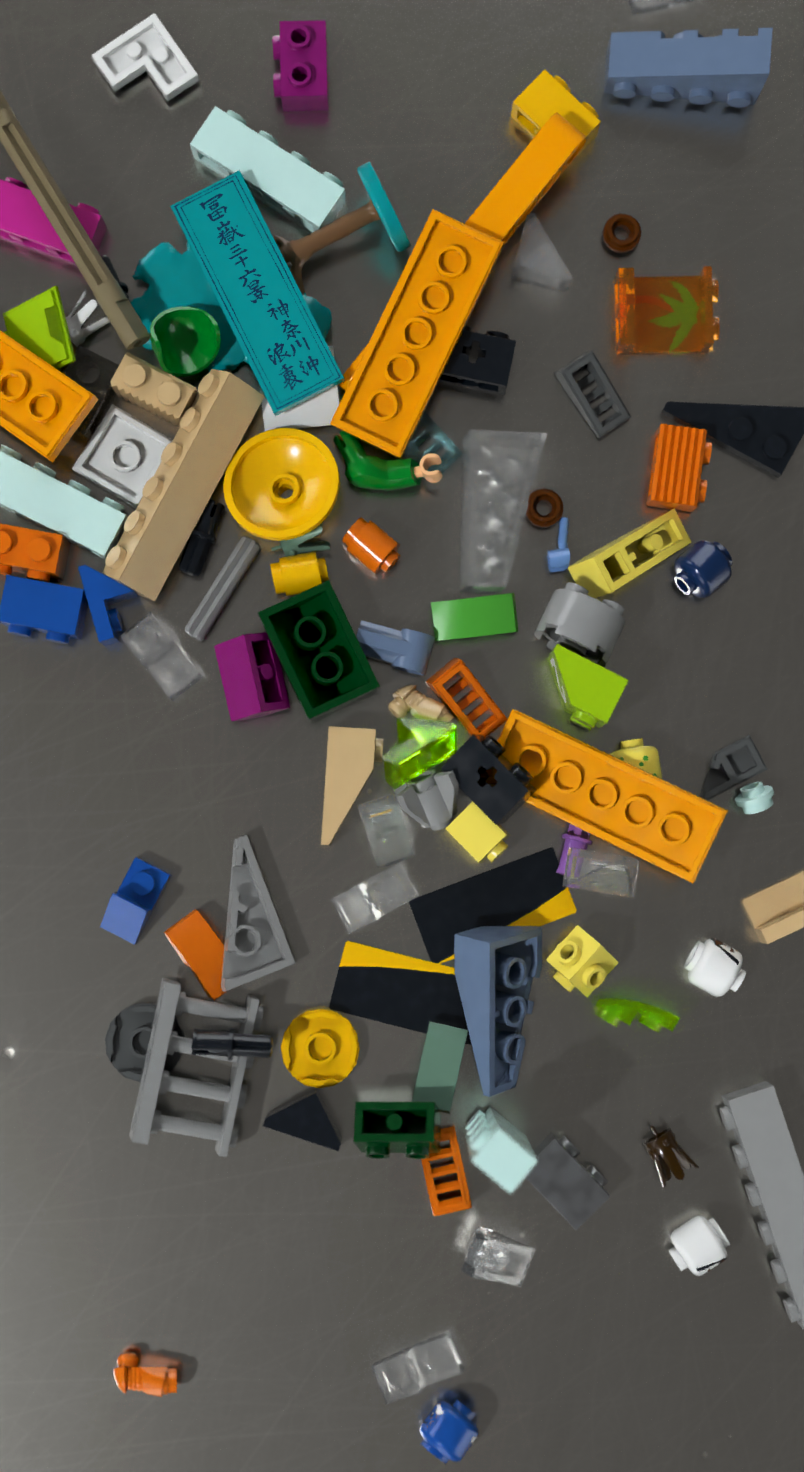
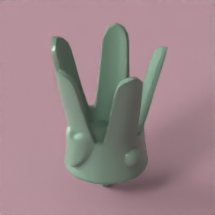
[271,522,331,557]

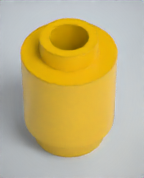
[270,551,329,596]

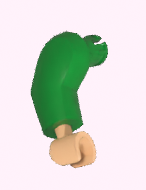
[333,431,443,491]

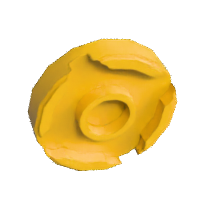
[281,1008,360,1088]

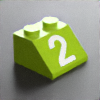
[547,644,629,731]

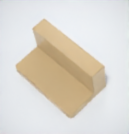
[741,871,804,944]

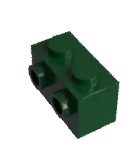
[353,1102,441,1159]

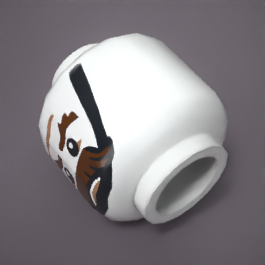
[684,938,746,997]
[668,1215,730,1276]

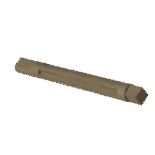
[0,91,150,350]

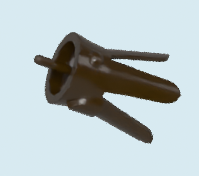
[644,1125,699,1188]

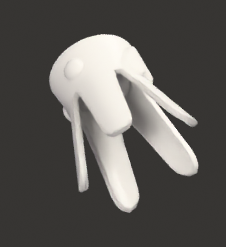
[66,289,110,347]

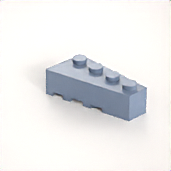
[604,27,773,108]

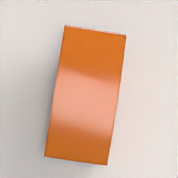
[163,909,226,1000]

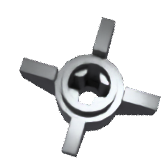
[391,758,459,831]

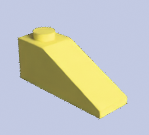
[567,508,692,598]

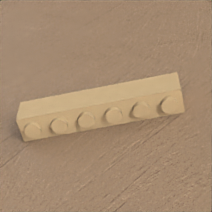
[102,369,265,601]

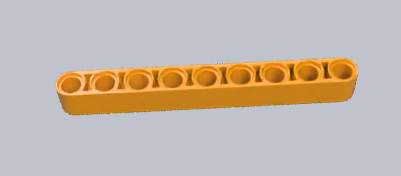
[338,112,588,391]

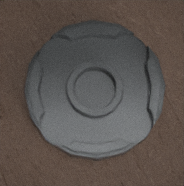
[105,1002,184,1082]

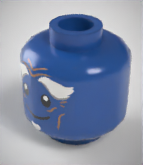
[420,1399,479,1464]

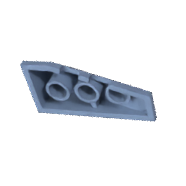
[454,926,542,1097]

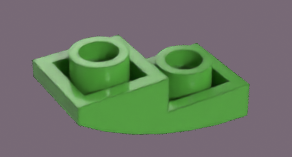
[431,593,518,641]

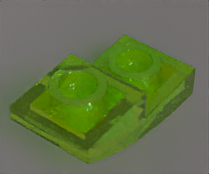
[591,995,680,1033]

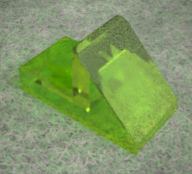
[384,717,457,790]

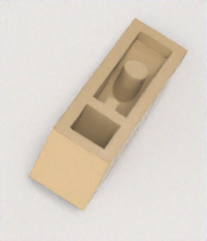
[321,726,384,845]

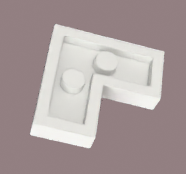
[91,13,199,101]

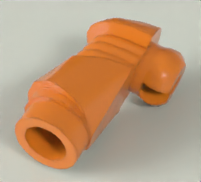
[113,1353,177,1397]

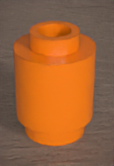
[342,517,401,574]

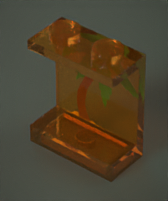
[614,266,720,355]

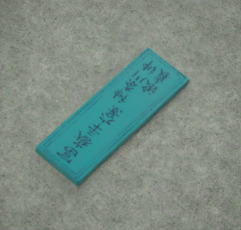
[170,170,345,416]

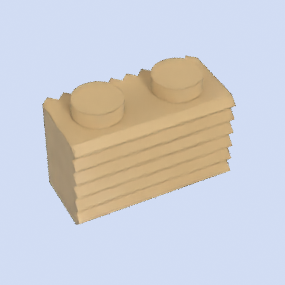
[110,352,198,428]

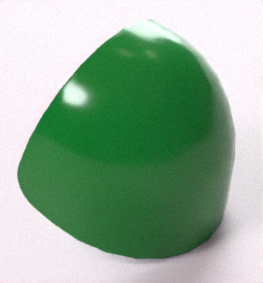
[150,306,221,377]

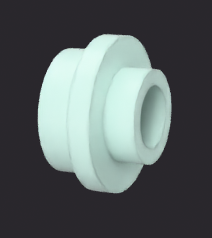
[735,782,774,814]

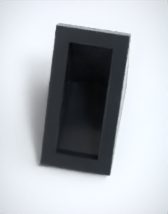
[263,1088,342,1151]

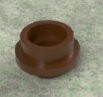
[602,214,641,253]
[524,488,564,528]

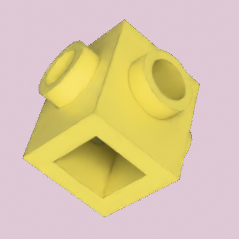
[546,925,619,997]

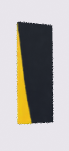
[409,847,577,964]
[329,941,472,1045]

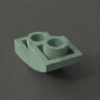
[412,1021,468,1114]

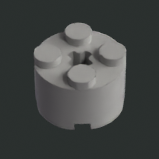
[534,582,626,667]

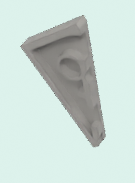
[221,835,295,992]

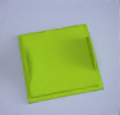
[3,286,76,370]

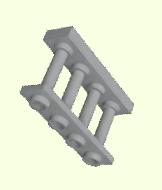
[129,978,263,1157]

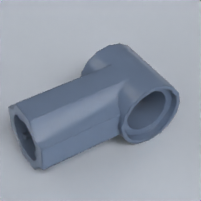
[356,620,435,676]

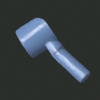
[547,517,570,573]

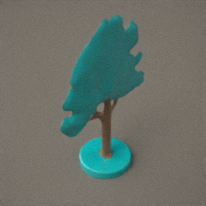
[131,161,411,372]

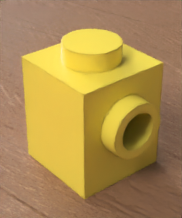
[445,801,510,863]

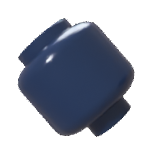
[674,540,733,598]

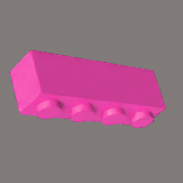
[0,177,107,265]

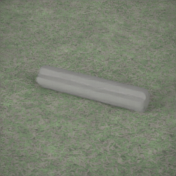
[185,536,260,641]

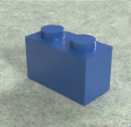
[0,575,88,644]

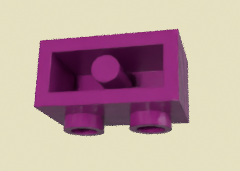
[272,20,329,111]
[214,632,290,722]

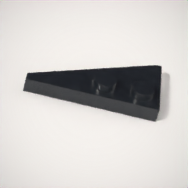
[661,401,804,478]

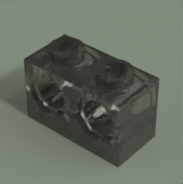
[61,345,119,442]

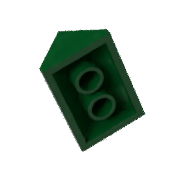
[257,580,380,720]

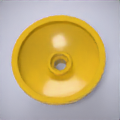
[223,428,340,541]

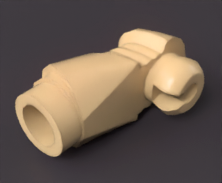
[388,684,455,735]

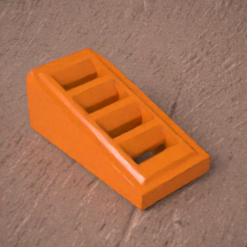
[426,658,508,737]
[421,1125,472,1216]

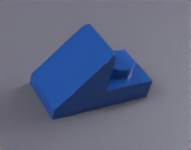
[78,565,138,646]
[100,857,171,945]

